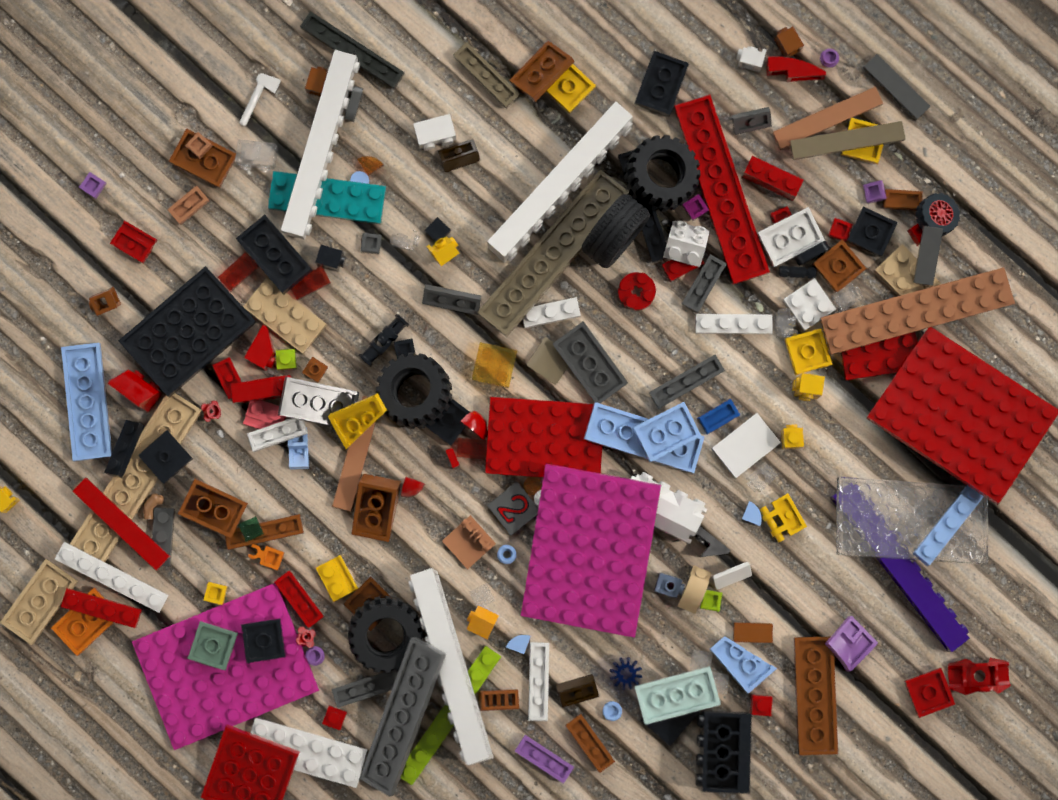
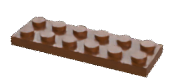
[794,636,838,755]

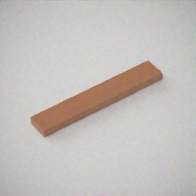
[772,86,883,150]
[332,396,377,512]

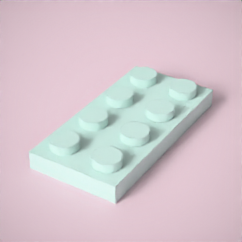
[635,666,721,725]

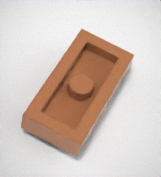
[167,185,209,225]

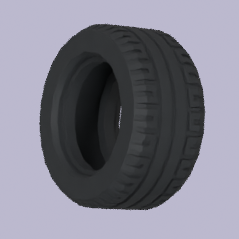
[582,194,650,268]

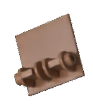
[442,515,496,570]

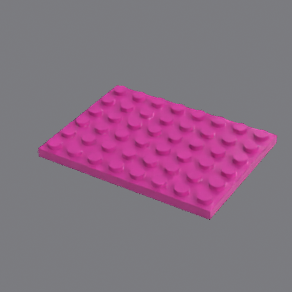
[521,464,662,638]
[132,583,320,750]

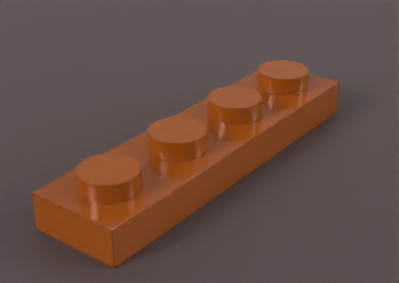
[225,514,304,550]

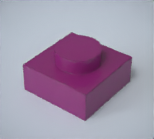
[682,194,709,221]

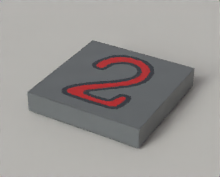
[487,482,538,535]

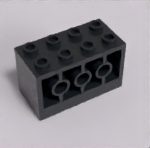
[695,710,752,794]

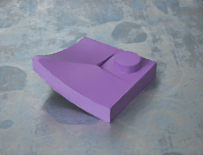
[825,616,878,672]

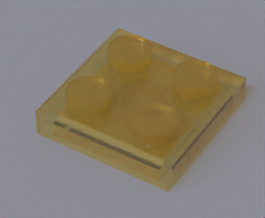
[472,342,517,388]

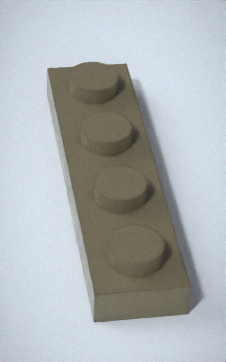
[453,42,520,109]

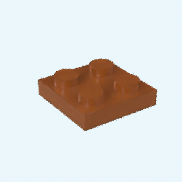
[812,240,867,293]

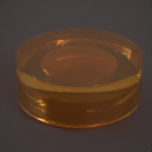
[524,477,542,496]

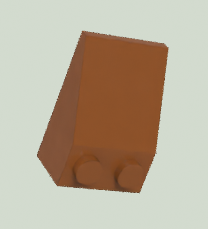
[351,474,401,542]
[178,478,248,538]

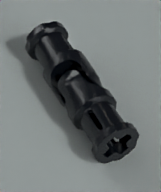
[358,314,409,367]

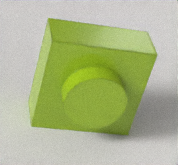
[276,349,297,370]

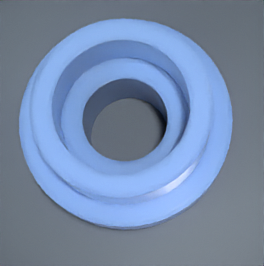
[497,545,516,564]

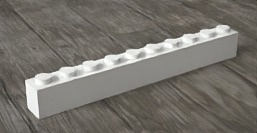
[281,50,360,240]

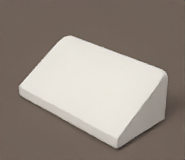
[711,562,752,589]

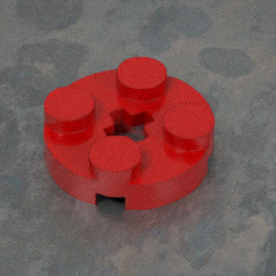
[618,272,656,311]

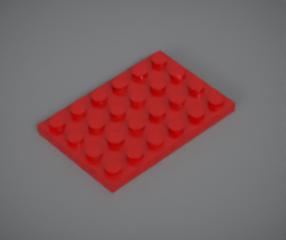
[485,397,602,478]

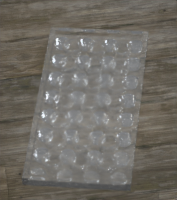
[836,477,988,565]

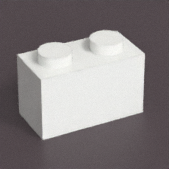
[413,114,456,150]

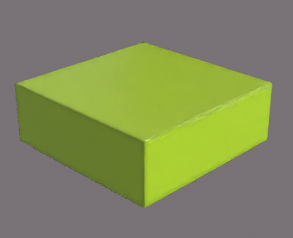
[700,590,722,612]

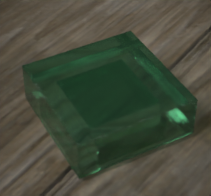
[238,516,264,542]

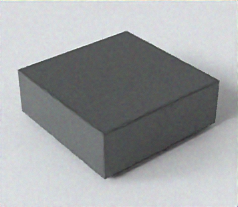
[360,233,382,255]

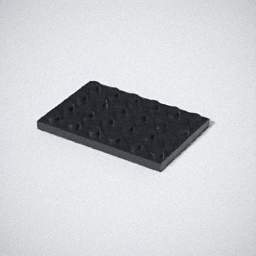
[118,266,257,398]

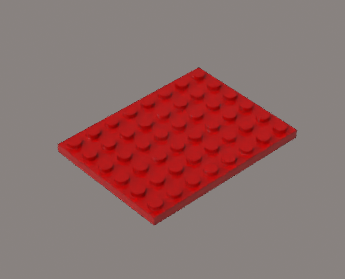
[866,327,1058,505]

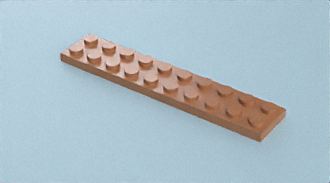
[820,267,1015,355]

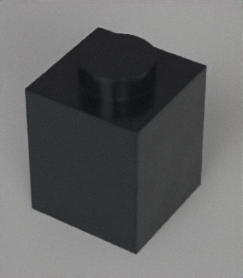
[315,244,346,272]

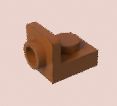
[302,356,328,382]

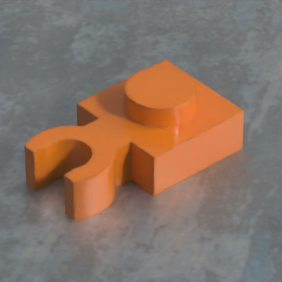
[248,544,285,571]

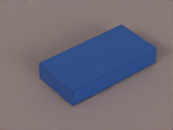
[697,399,740,435]

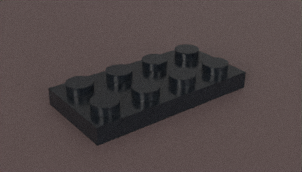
[236,214,313,295]

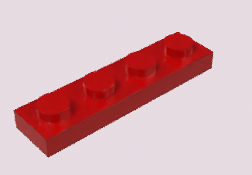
[61,588,142,628]

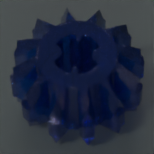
[609,657,642,690]

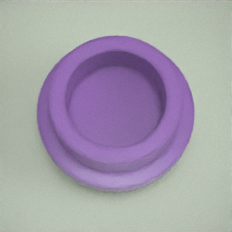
[820,49,839,68]
[305,646,325,666]

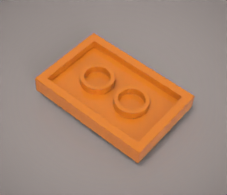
[51,588,114,656]

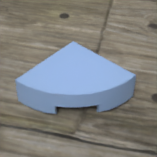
[742,501,762,526]
[506,635,531,654]

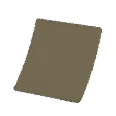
[527,337,568,385]

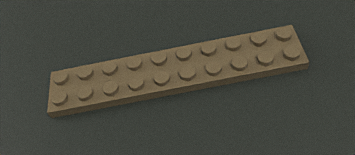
[477,170,630,337]

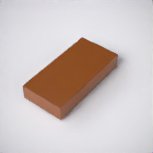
[883,189,923,211]
[733,623,773,643]

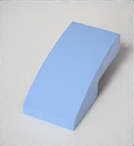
[288,428,309,470]

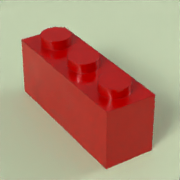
[742,156,804,201]

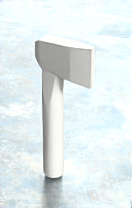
[239,73,281,126]

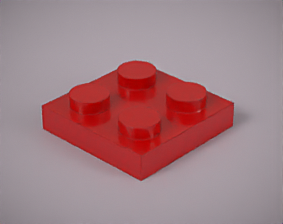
[904,668,956,718]

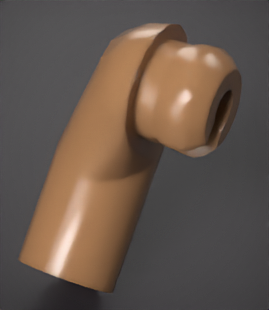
[144,494,164,520]

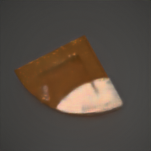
[357,156,384,176]

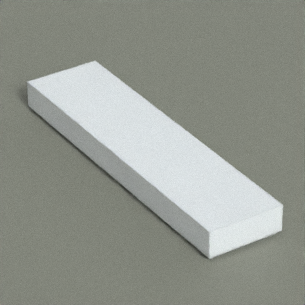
[528,642,549,721]

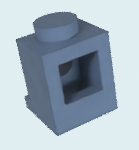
[654,573,685,598]

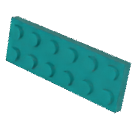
[268,171,386,225]

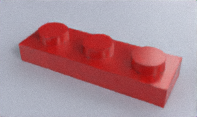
[274,570,325,628]

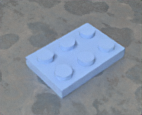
[632,402,701,462]

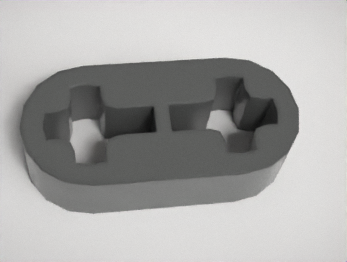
[345,86,364,122]

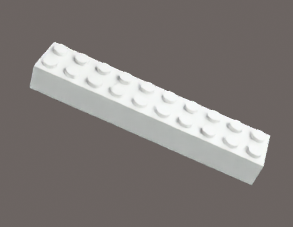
[487,102,633,263]
[408,568,494,765]

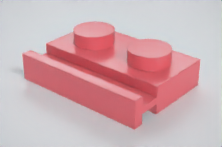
[243,400,286,429]

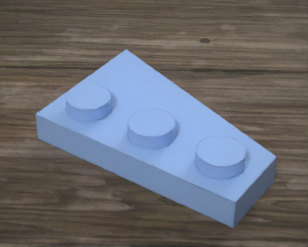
[709,636,777,694]

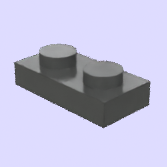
[732,107,772,135]

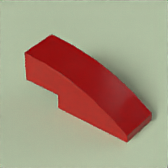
[766,57,826,82]

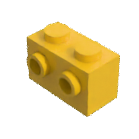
[792,373,825,401]

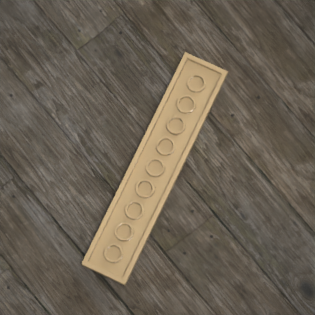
[70,393,202,562]

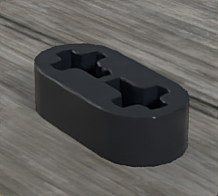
[795,241,830,266]

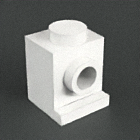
[736,47,766,72]

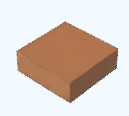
[185,132,213,159]

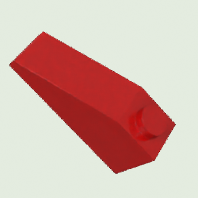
[230,375,291,404]

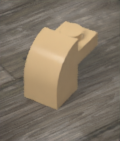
[677,565,711,614]

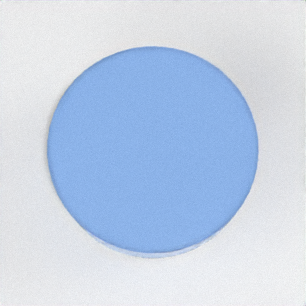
[350,171,370,184]
[603,701,622,721]

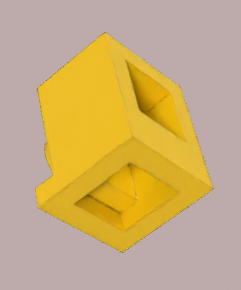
[426,236,459,266]
[0,486,20,513]

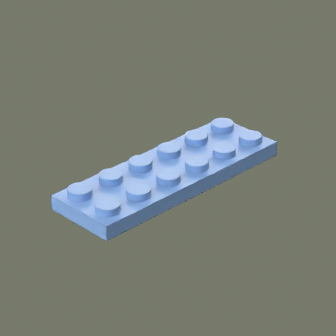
[61,343,112,462]
[583,402,704,474]

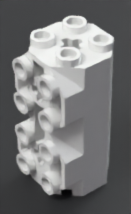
[631,472,707,544]

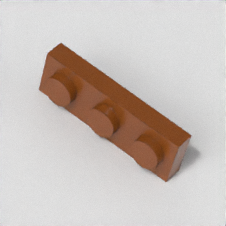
[565,714,615,773]

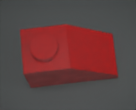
[244,325,276,371]

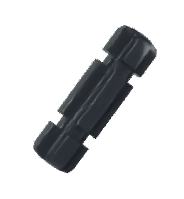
[779,266,817,279]

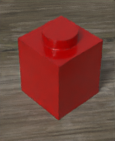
[749,694,773,716]

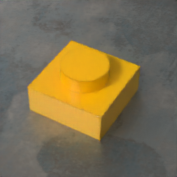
[203,582,228,605]

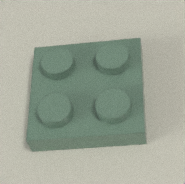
[188,621,238,670]

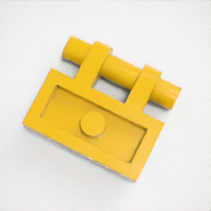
[759,493,807,543]

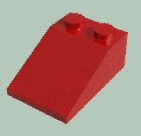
[107,369,162,412]

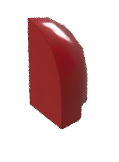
[461,411,488,440]
[401,477,425,498]

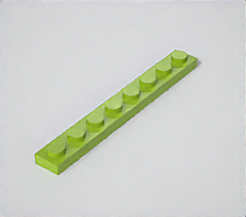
[400,646,502,785]

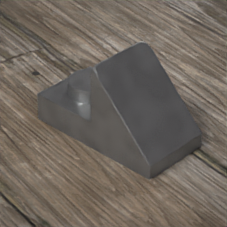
[695,527,731,557]

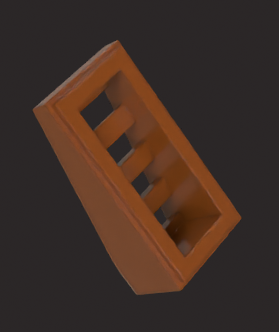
[477,689,519,711]

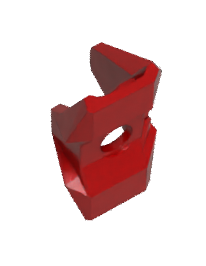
[948,657,1011,696]

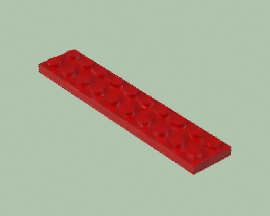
[674,95,770,285]

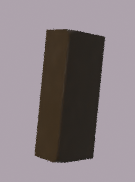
[438,139,480,172]
[556,674,599,708]

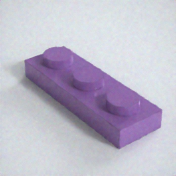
[515,735,574,784]

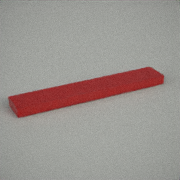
[72,477,171,571]

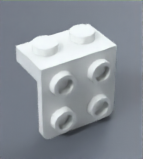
[663,221,709,267]

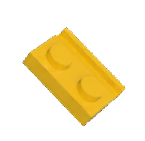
[316,555,358,602]

